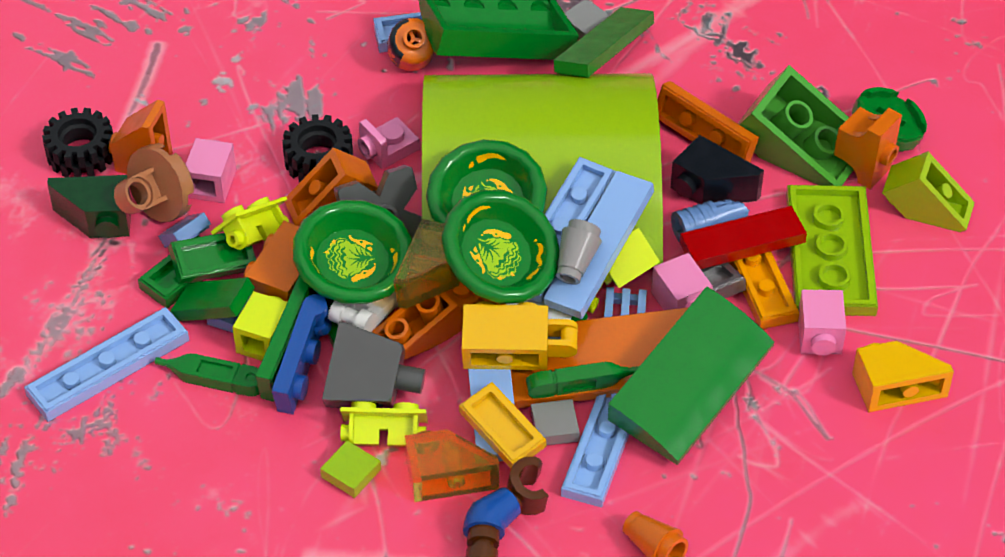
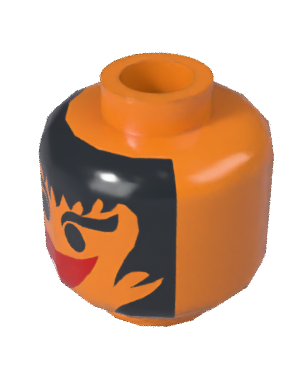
[387,18,434,71]

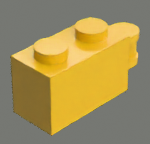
[461,301,578,370]

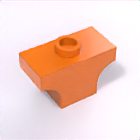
[834,107,902,190]

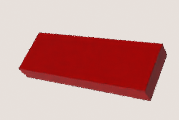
[679,206,807,269]

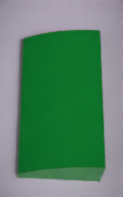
[418,0,579,60]
[608,286,774,465]

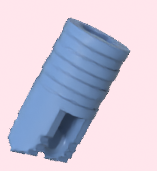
[671,199,750,242]

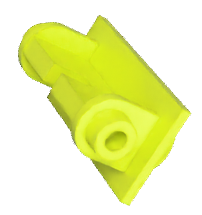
[210,196,289,250]
[340,401,428,447]

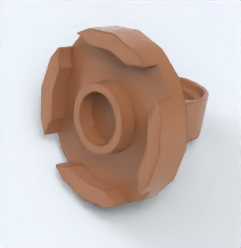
[114,143,194,222]

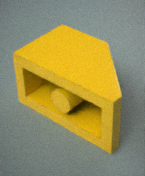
[852,340,954,413]

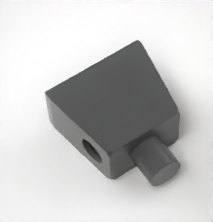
[322,321,426,408]

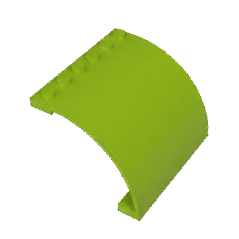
[422,73,663,266]

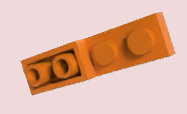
[372,274,483,360]

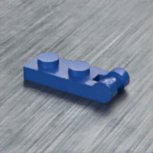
[272,294,332,415]

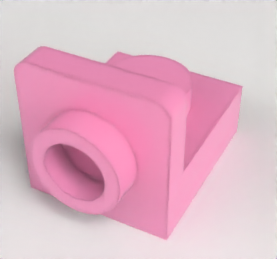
[358,117,420,170]

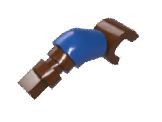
[463,457,549,557]

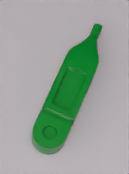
[154,353,260,396]
[526,362,639,399]

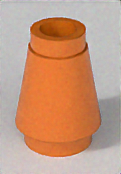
[622,511,688,557]

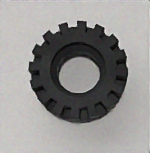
[42,107,113,177]
[282,114,353,182]

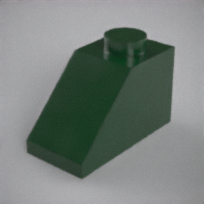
[47,175,132,238]

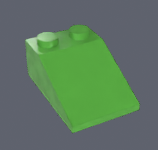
[738,65,853,186]

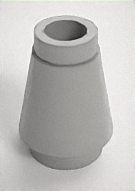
[556,219,602,285]

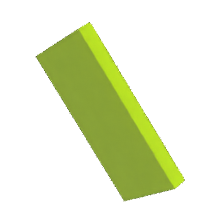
[786,185,878,316]

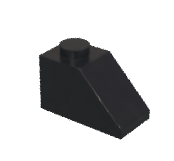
[670,135,764,204]

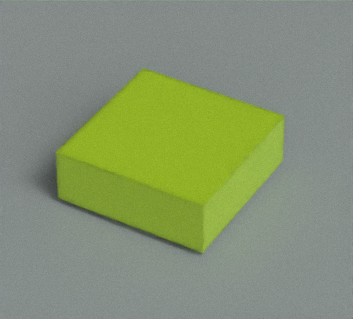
[320,441,381,498]

